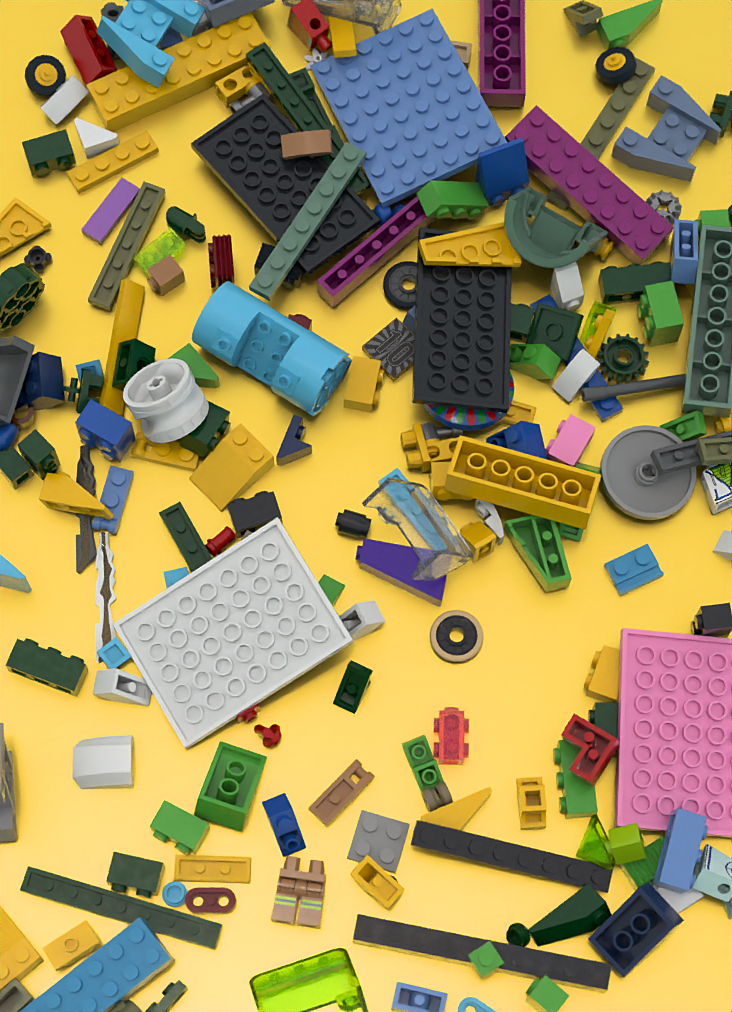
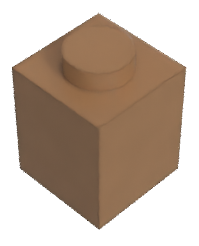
[147,254,185,296]

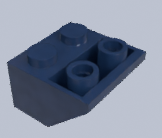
[15,352,65,412]

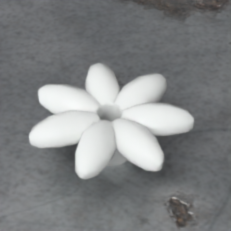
[304,48,328,70]

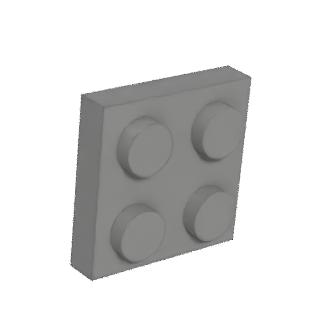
[347,810,410,873]

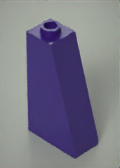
[355,538,450,607]

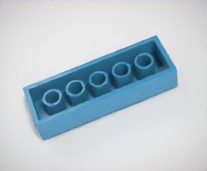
[19,917,175,1012]

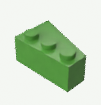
[503,515,572,592]

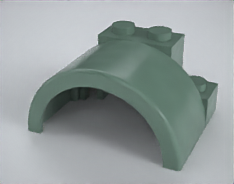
[504,187,609,268]

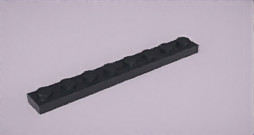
[410,820,613,893]

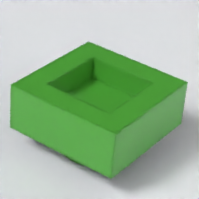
[468,941,504,978]

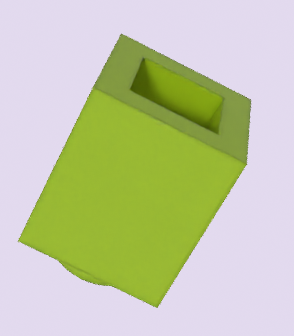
[605,823,646,865]

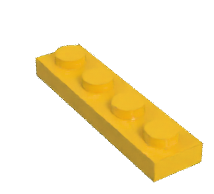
[67,130,159,194]

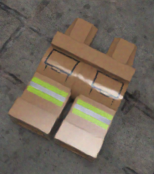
[271,856,326,929]

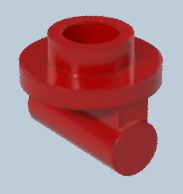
[254,724,281,748]

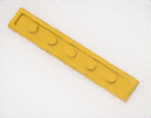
[99,278,145,416]

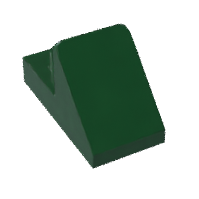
[333,660,373,714]

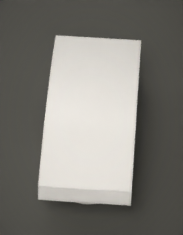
[40,75,88,125]
[552,349,600,402]
[475,499,504,546]

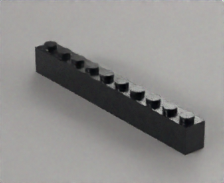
[352,914,612,993]

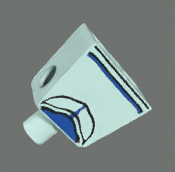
[692,844,732,902]

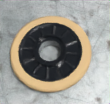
[430,610,484,662]

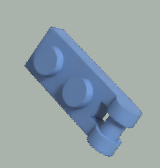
[92,466,134,534]

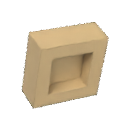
[451,40,472,68]

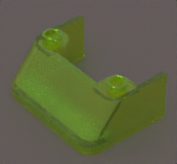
[249,948,368,1012]

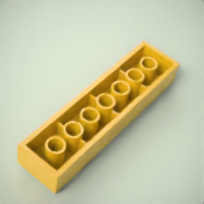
[87,12,271,132]

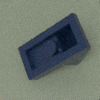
[276,415,312,466]

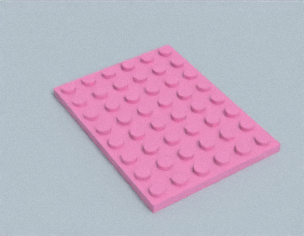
[615,628,732,838]

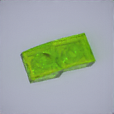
[133,227,186,275]

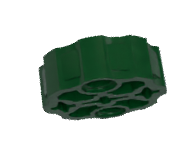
[0,263,45,332]

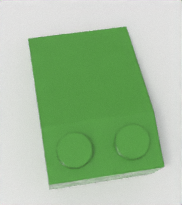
[194,741,267,831]

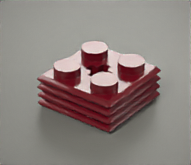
[208,234,234,290]

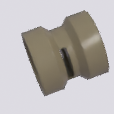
[421,781,453,812]

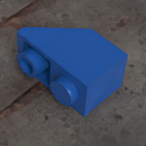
[262,793,307,857]

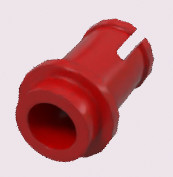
[205,526,237,556]

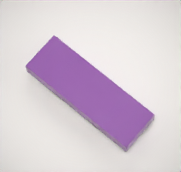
[81,177,140,244]

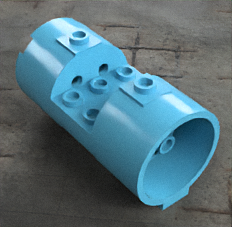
[192,281,352,416]

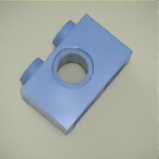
[391,981,448,1012]

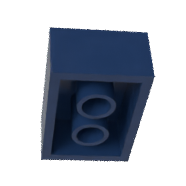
[588,882,684,978]

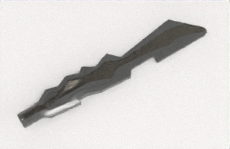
[76,445,97,574]

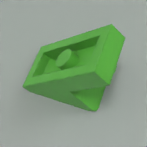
[660,410,707,442]

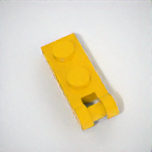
[131,432,200,472]

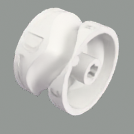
[123,358,209,443]

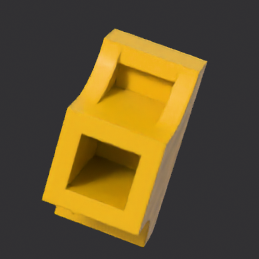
[516,776,547,830]
[42,920,100,971]

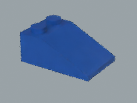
[475,137,530,207]

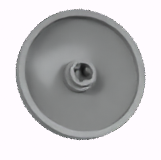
[600,425,696,520]

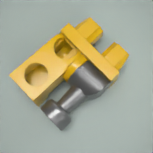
[215,63,277,114]
[400,422,465,472]

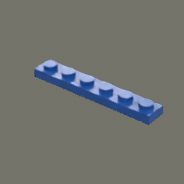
[530,294,623,422]

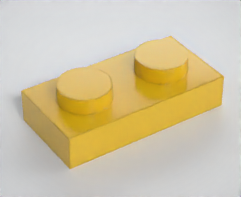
[585,308,616,359]

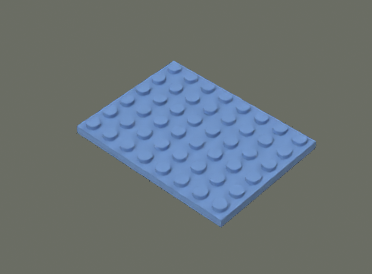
[310,8,507,208]

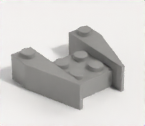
[0,723,16,842]

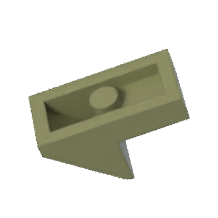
[563,0,604,37]

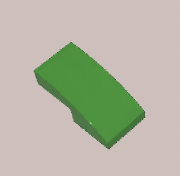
[401,735,444,791]

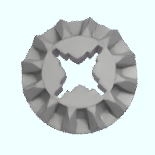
[646,190,682,224]

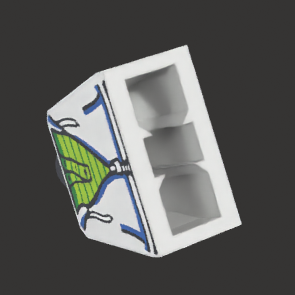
[700,463,732,515]

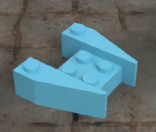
[97,0,206,88]

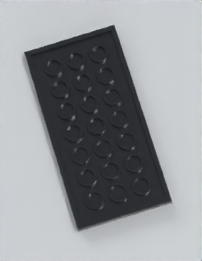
[191,94,380,276]
[412,227,512,413]

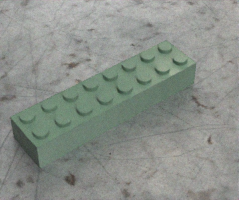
[681,225,732,418]

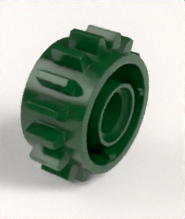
[597,334,649,384]

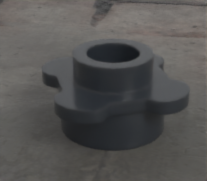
[24,246,52,272]

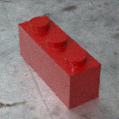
[60,15,118,86]

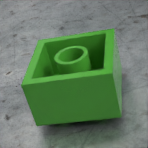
[637,281,684,347]

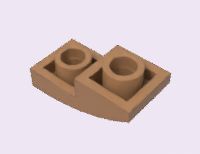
[281,130,333,160]

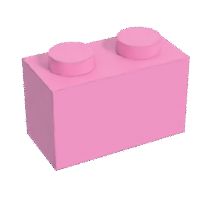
[545,414,596,467]

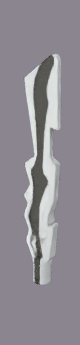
[95,532,117,664]

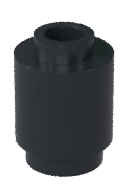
[335,509,372,538]

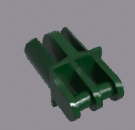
[166,206,206,243]

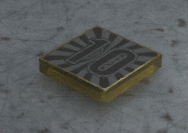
[362,317,414,382]

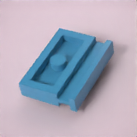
[604,543,664,596]

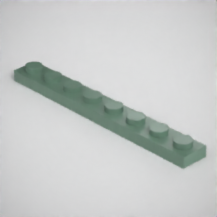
[249,142,366,301]

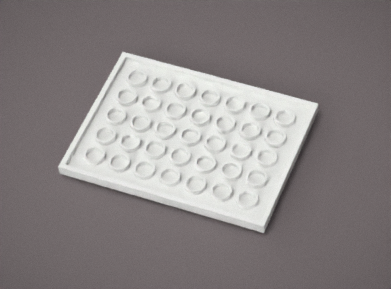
[113,517,354,749]

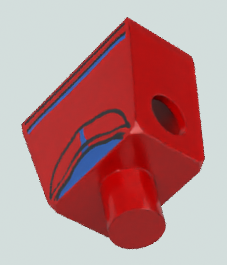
[287,0,332,53]

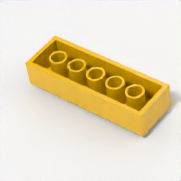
[444,435,601,530]

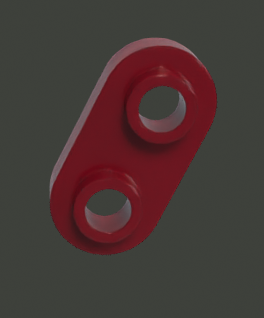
[185,887,236,914]

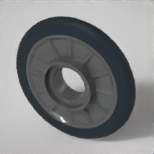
[383,261,417,309]

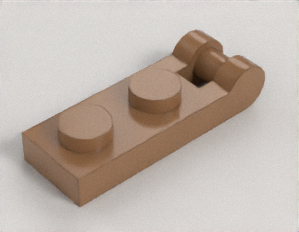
[308,759,375,827]

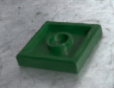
[526,303,584,361]

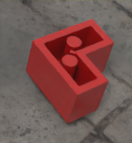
[561,713,620,787]

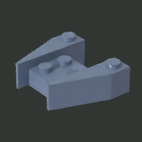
[611,75,721,182]

